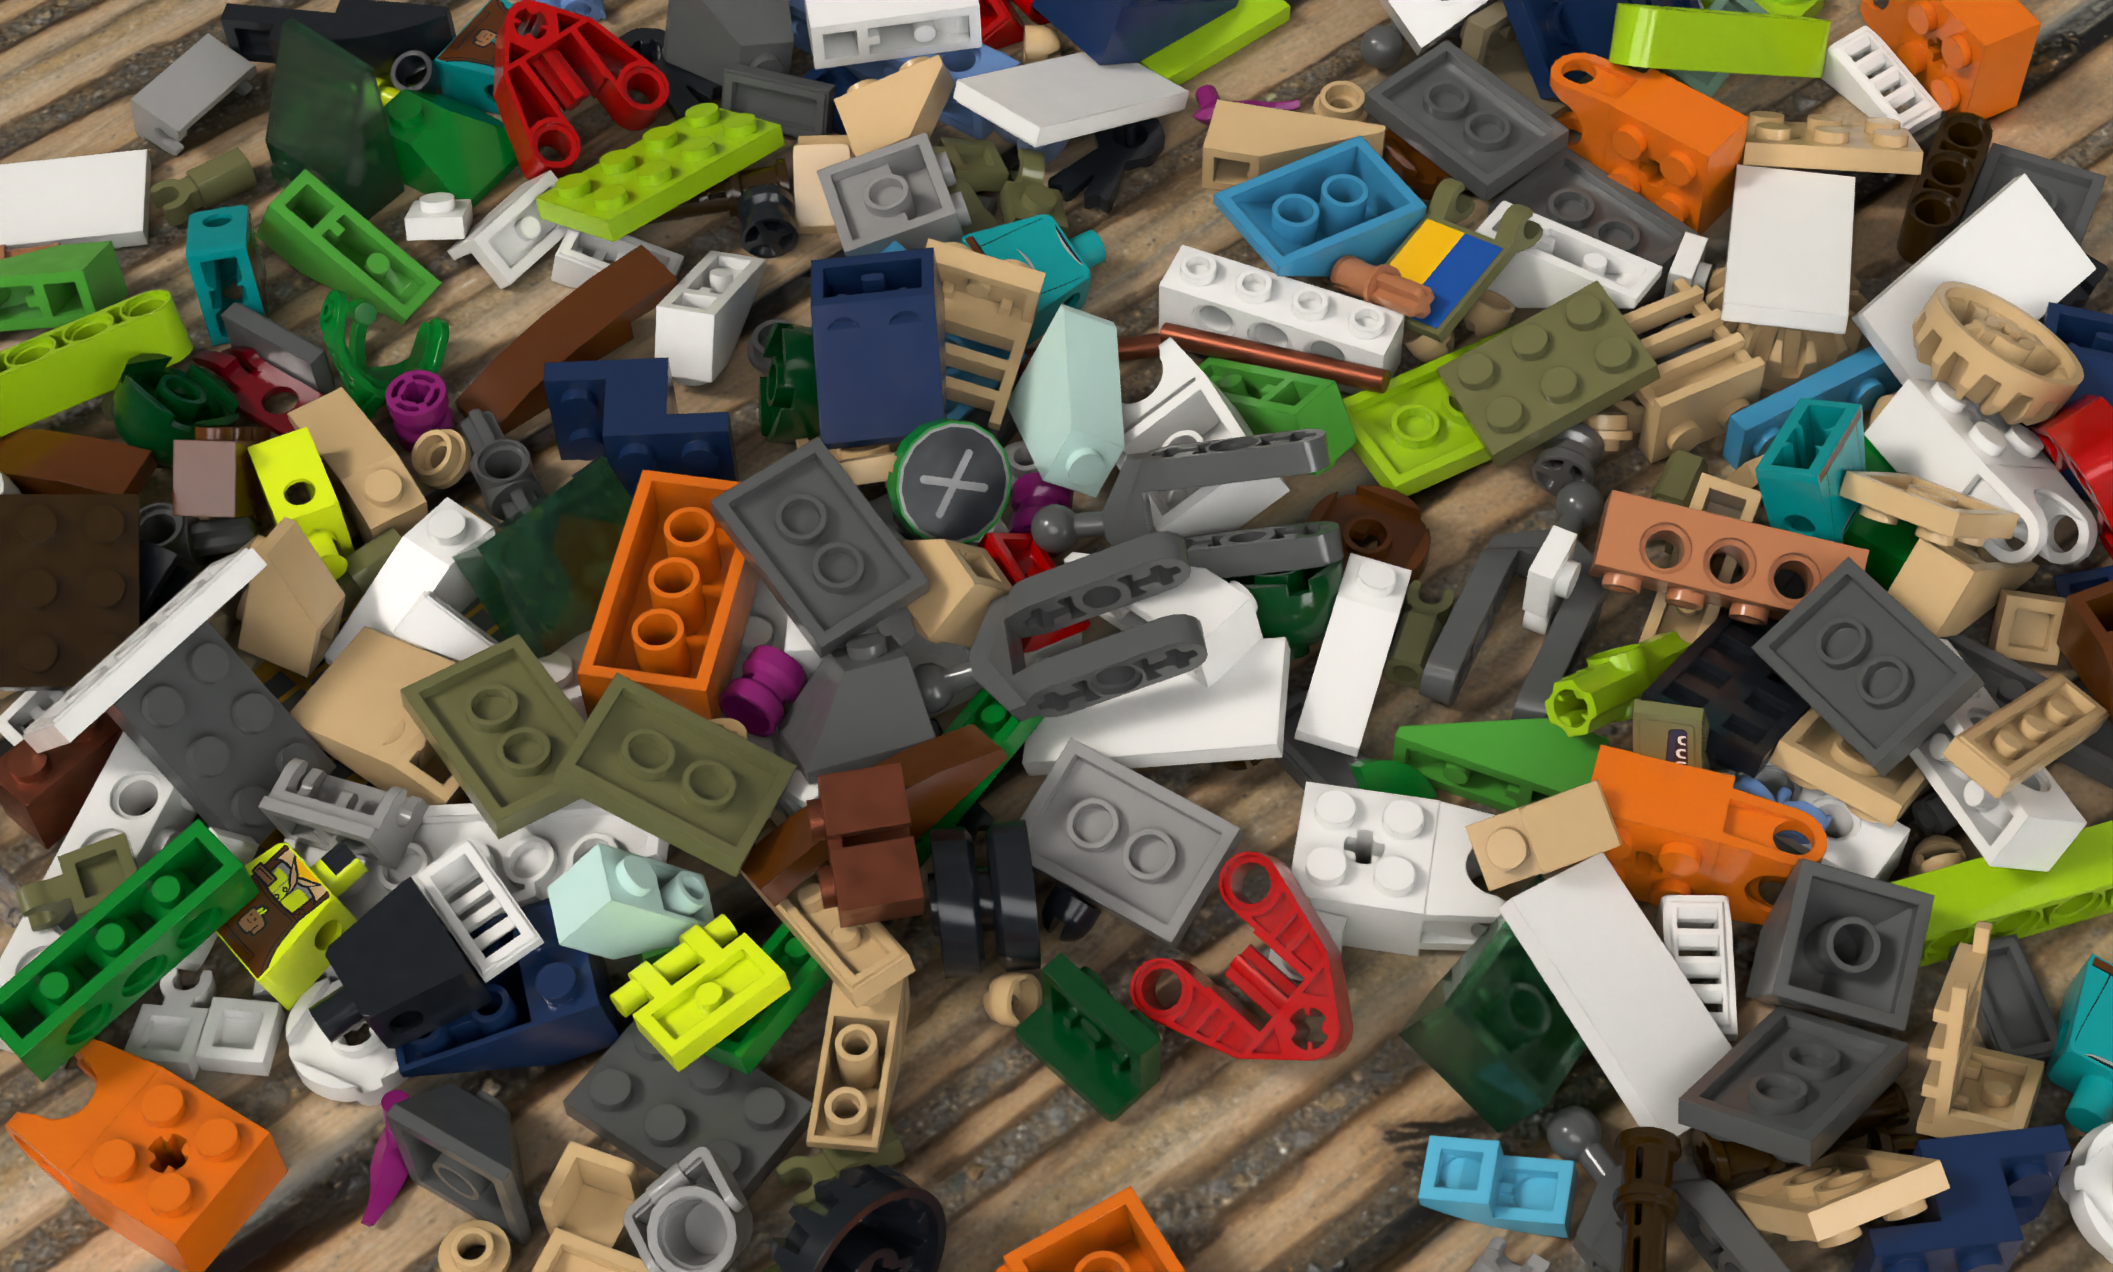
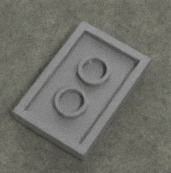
[1020,737,1244,950]

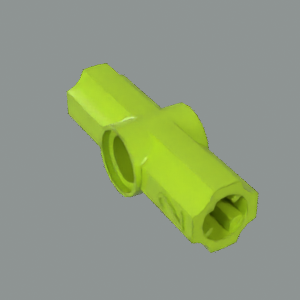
[1544,631,1692,737]

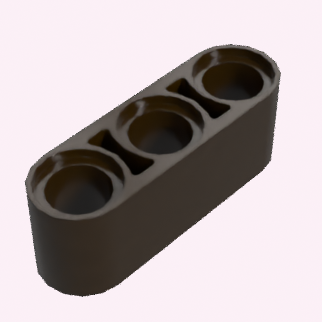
[1896,112,1993,265]

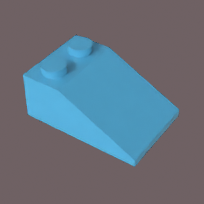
[1213,135,1427,277]

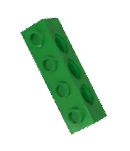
[0,819,260,1082]

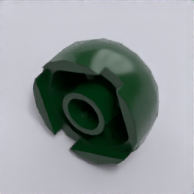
[758,322,820,445]
[111,354,240,468]
[1223,560,1344,660]

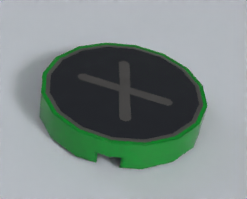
[887,418,1012,544]

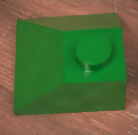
[366,88,519,209]

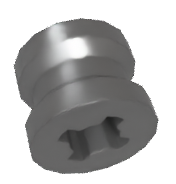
[1532,423,1605,496]

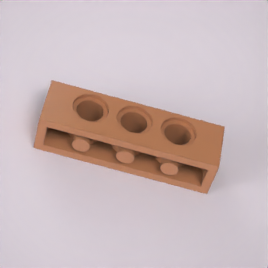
[1588,490,1869,625]

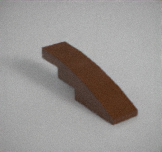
[455,244,677,435]
[0,428,157,494]
[741,724,1009,907]

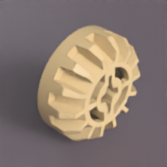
[1704,265,1868,391]
[1912,281,2084,426]

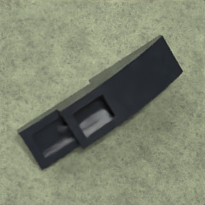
[221,0,456,82]

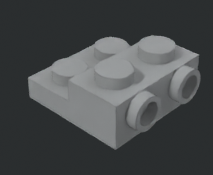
[817,132,972,257]

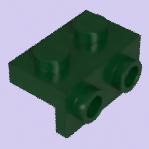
[1016,953,1161,1122]

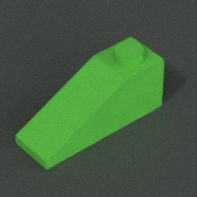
[256,168,442,325]
[0,241,129,332]
[1198,357,1357,476]
[1392,718,1610,812]

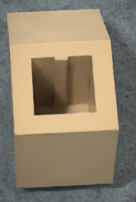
[834,54,955,157]
[236,517,346,678]
[899,539,1012,647]

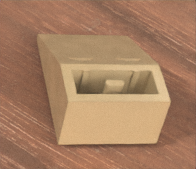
[289,626,470,805]

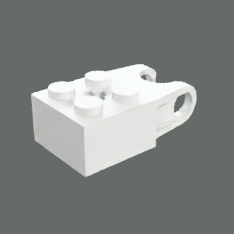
[1116,337,1290,537]
[1864,378,2098,565]
[1291,781,1520,957]

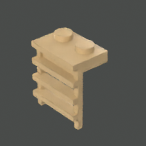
[925,238,1046,431]
[1623,277,1766,464]
[1916,921,2045,1138]

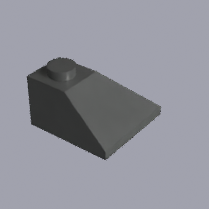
[663,0,794,86]
[777,633,936,785]
[1746,858,1935,1032]
[386,1083,533,1247]

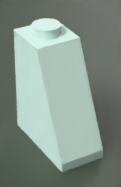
[1007,304,1125,498]

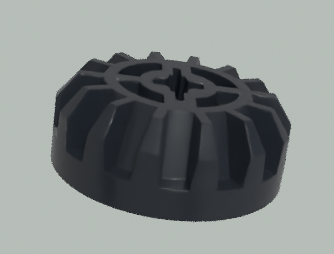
[763,1164,946,1272]

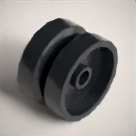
[927,819,1041,979]

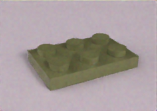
[1437,280,1661,468]
[400,634,585,839]
[552,673,797,878]

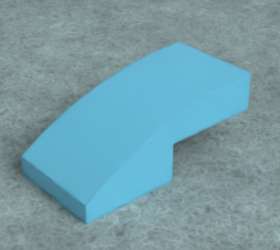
[1418,1135,1578,1238]

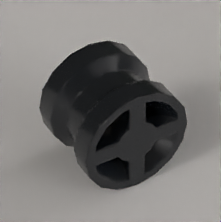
[737,185,798,258]

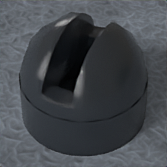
[390,50,441,93]
[1042,884,1102,942]

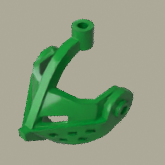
[320,290,449,420]

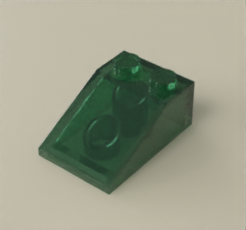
[265,18,405,220]
[452,456,633,659]
[1398,874,1587,1133]

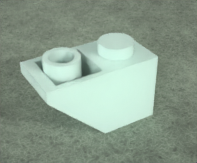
[547,843,715,960]

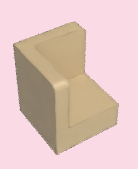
[539,1141,643,1251]

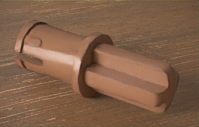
[1330,255,1435,319]

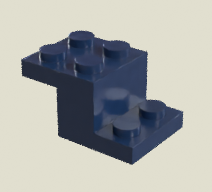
[1502,0,1701,100]
[543,357,740,515]
[1851,1124,2071,1272]

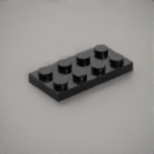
[1640,608,1811,778]

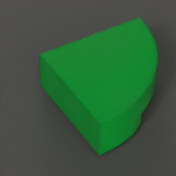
[1350,758,1438,799]

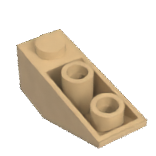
[1202,99,1386,191]
[806,976,911,1153]

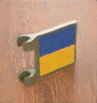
[1356,178,1543,343]

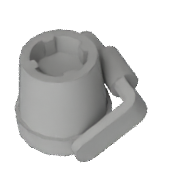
[623,1147,754,1272]

